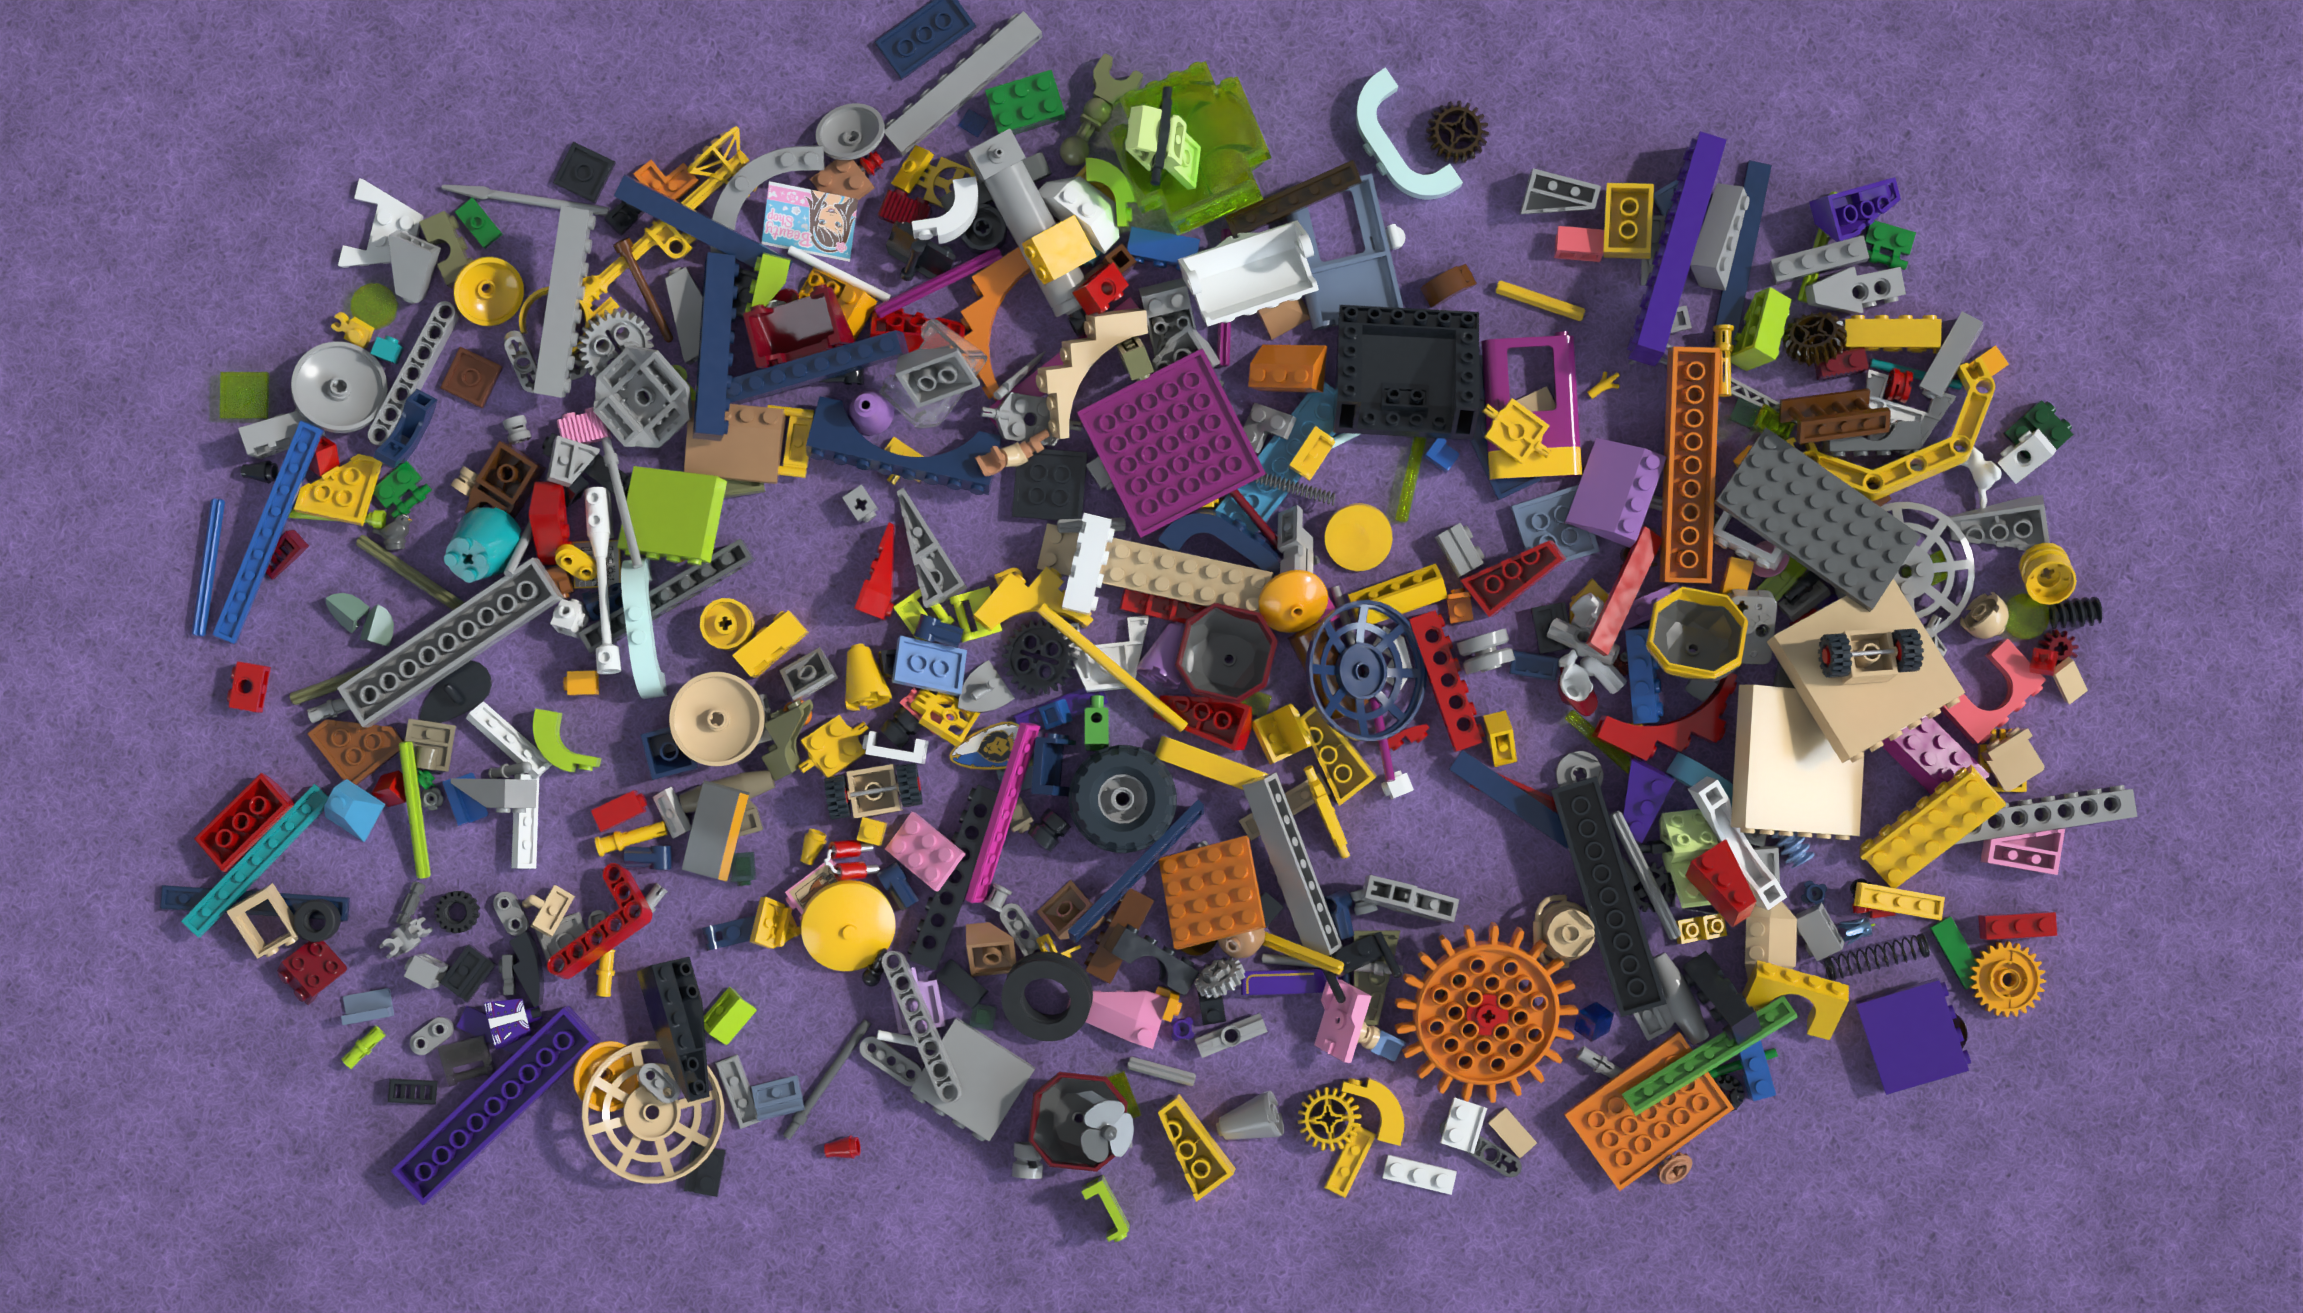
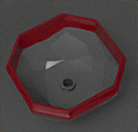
[1175,603,1278,704]
[1028,1072,1128,1172]

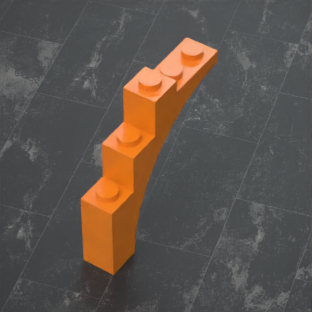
[950,247,1031,402]

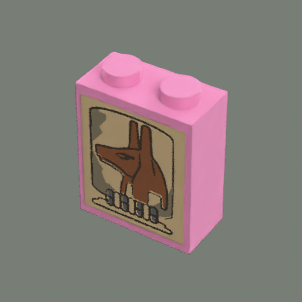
[785,858,844,920]

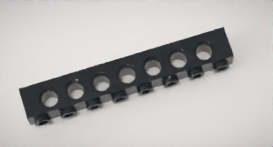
[908,785,998,970]

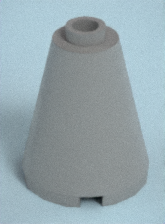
[1216,1091,1284,1140]

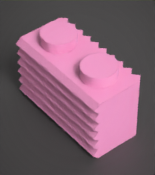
[557,407,612,444]

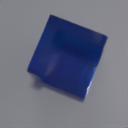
[1574,1002,1614,1042]

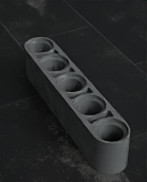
[939,152,1052,213]

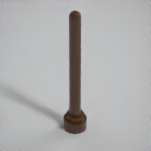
[613,237,673,343]

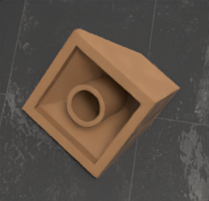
[1256,298,1310,340]
[1037,880,1106,940]
[966,922,1017,977]

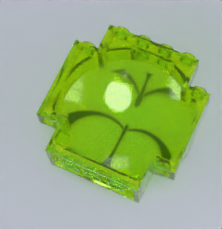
[1108,61,1272,236]

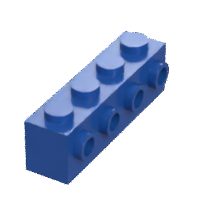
[1625,626,1663,724]

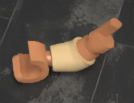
[975,429,1050,476]

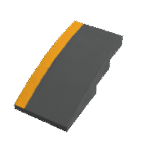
[682,780,750,881]

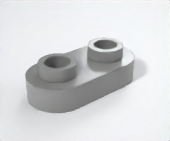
[493,891,529,936]
[410,1017,454,1055]
[638,1063,680,1104]

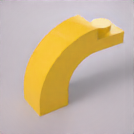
[1340,1077,1404,1146]

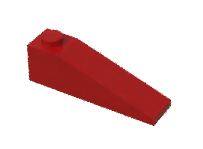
[854,522,895,621]
[1153,695,1252,751]

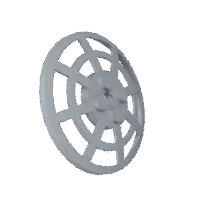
[1834,502,1975,633]

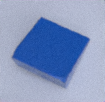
[1038,699,1073,730]

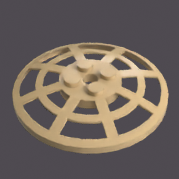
[581,1041,724,1184]

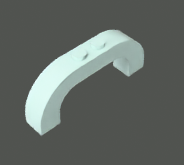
[1356,67,1463,200]
[621,558,667,699]

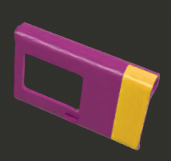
[1481,331,1582,480]

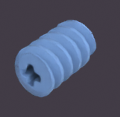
[1771,830,1814,868]

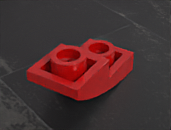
[1387,724,1430,751]

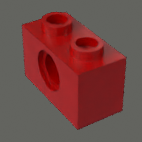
[1072,262,1129,315]
[227,661,271,713]

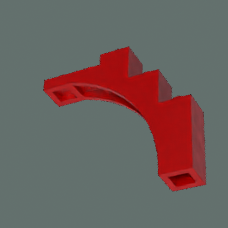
[1591,673,1738,761]

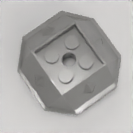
[593,346,693,448]

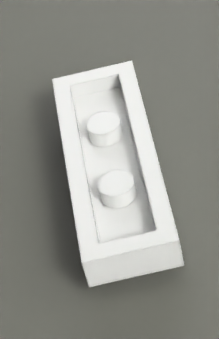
[1382,1155,1457,1195]

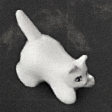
[1957,447,2002,509]

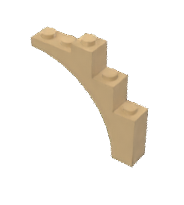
[1036,308,1148,439]

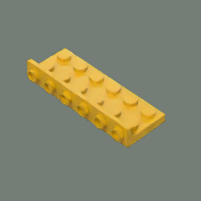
[1859,765,2006,889]

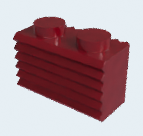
[878,188,932,225]
[1814,347,1869,381]

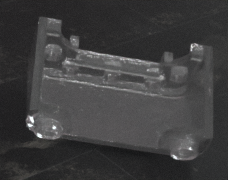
[879,319,988,428]

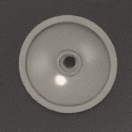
[816,103,885,160]

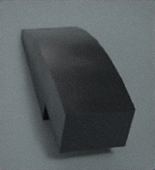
[509,931,544,1008]

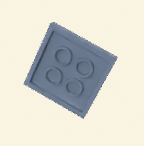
[1511,485,1600,564]

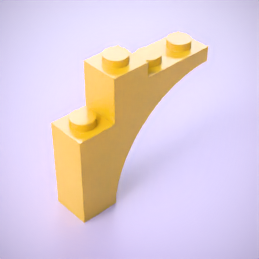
[972,567,1093,632]

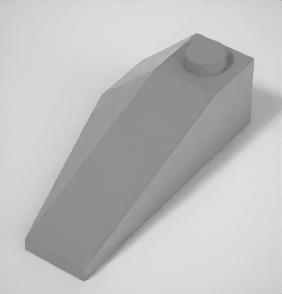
[1948,495,2050,551]

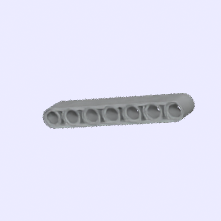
[368,301,460,447]
[882,951,963,1103]

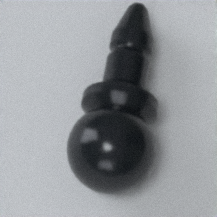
[862,948,887,987]

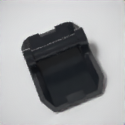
[886,220,956,281]

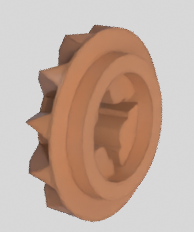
[1657,1152,1692,1184]

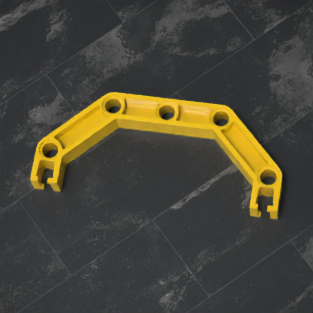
[1786,357,1995,501]

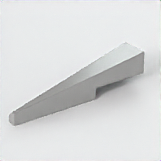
[897,488,967,608]

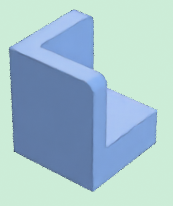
[1370,1028,1406,1061]

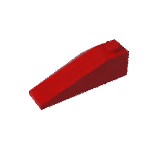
[870,307,965,353]

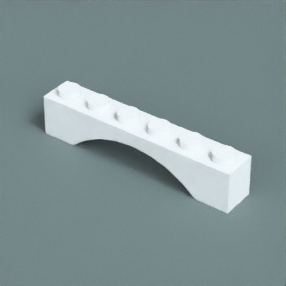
[1688,776,1787,910]

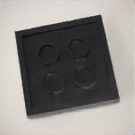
[1012,449,1087,521]

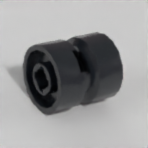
[879,705,923,749]
[1028,808,1071,852]

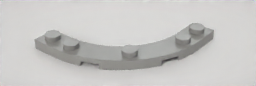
[711,146,824,263]

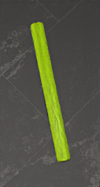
[399,741,431,879]

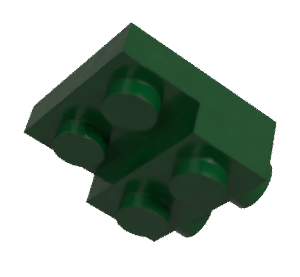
[2003,400,2074,459]

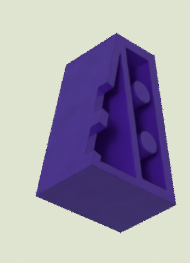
[1622,756,1674,843]

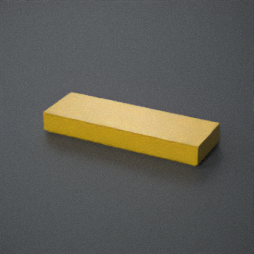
[1324,1127,1376,1198]

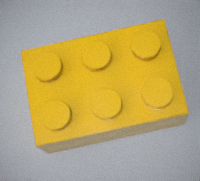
[1603,183,1654,259]

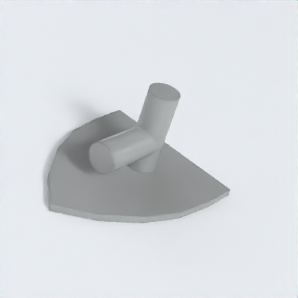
[958,660,1015,712]

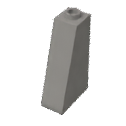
[665,267,702,365]
[1919,311,1983,400]

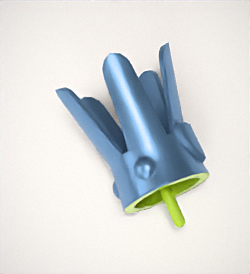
[1838,917,1875,946]

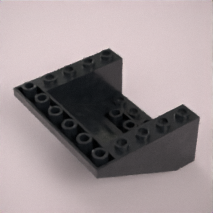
[1333,305,1480,440]

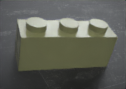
[1115,336,1154,381]

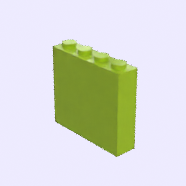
[617,466,727,566]

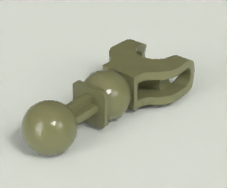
[1060,53,1143,166]

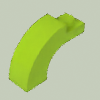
[1085,158,1137,228]

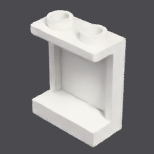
[863,731,929,764]

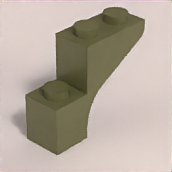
[762,699,813,781]

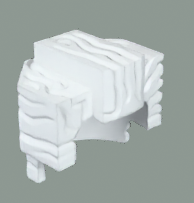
[1570,593,1605,630]

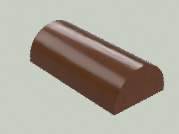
[1287,618,1370,720]

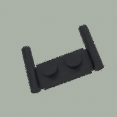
[1322,932,1402,1003]

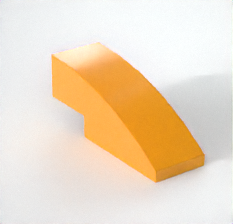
[1719,557,1754,607]

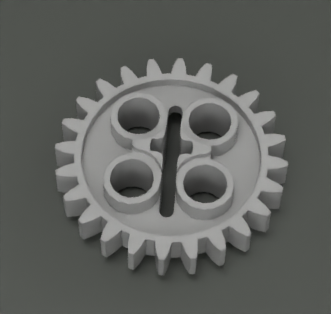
[577,308,654,378]

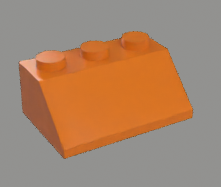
[1248,345,1327,393]

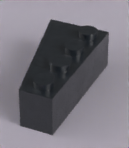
[1682,951,1762,1046]

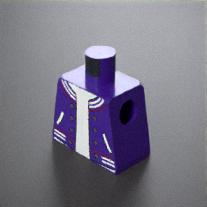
[484,999,543,1050]

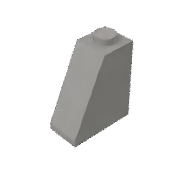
[388,230,441,303]

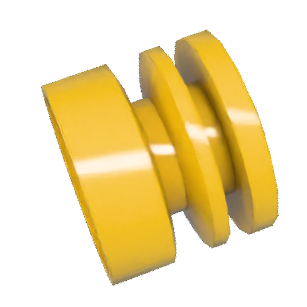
[2019,543,2077,605]

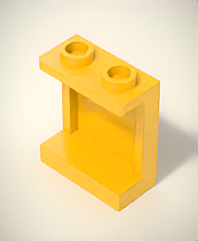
[1022,215,1097,285]

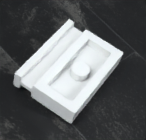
[1440,1098,1487,1154]

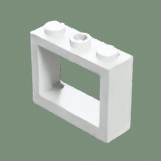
[1713,511,1785,570]

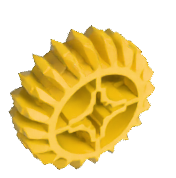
[1298,1087,1361,1151]

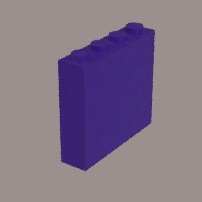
[1855,978,1971,1095]

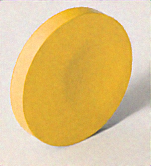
[1325,503,1393,571]

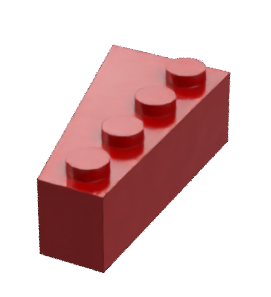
[1461,541,1566,617]

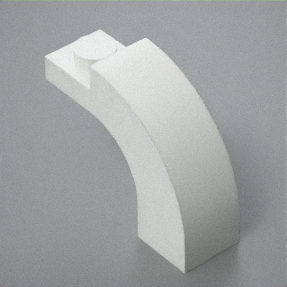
[912,176,978,244]

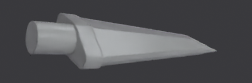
[994,351,1046,400]

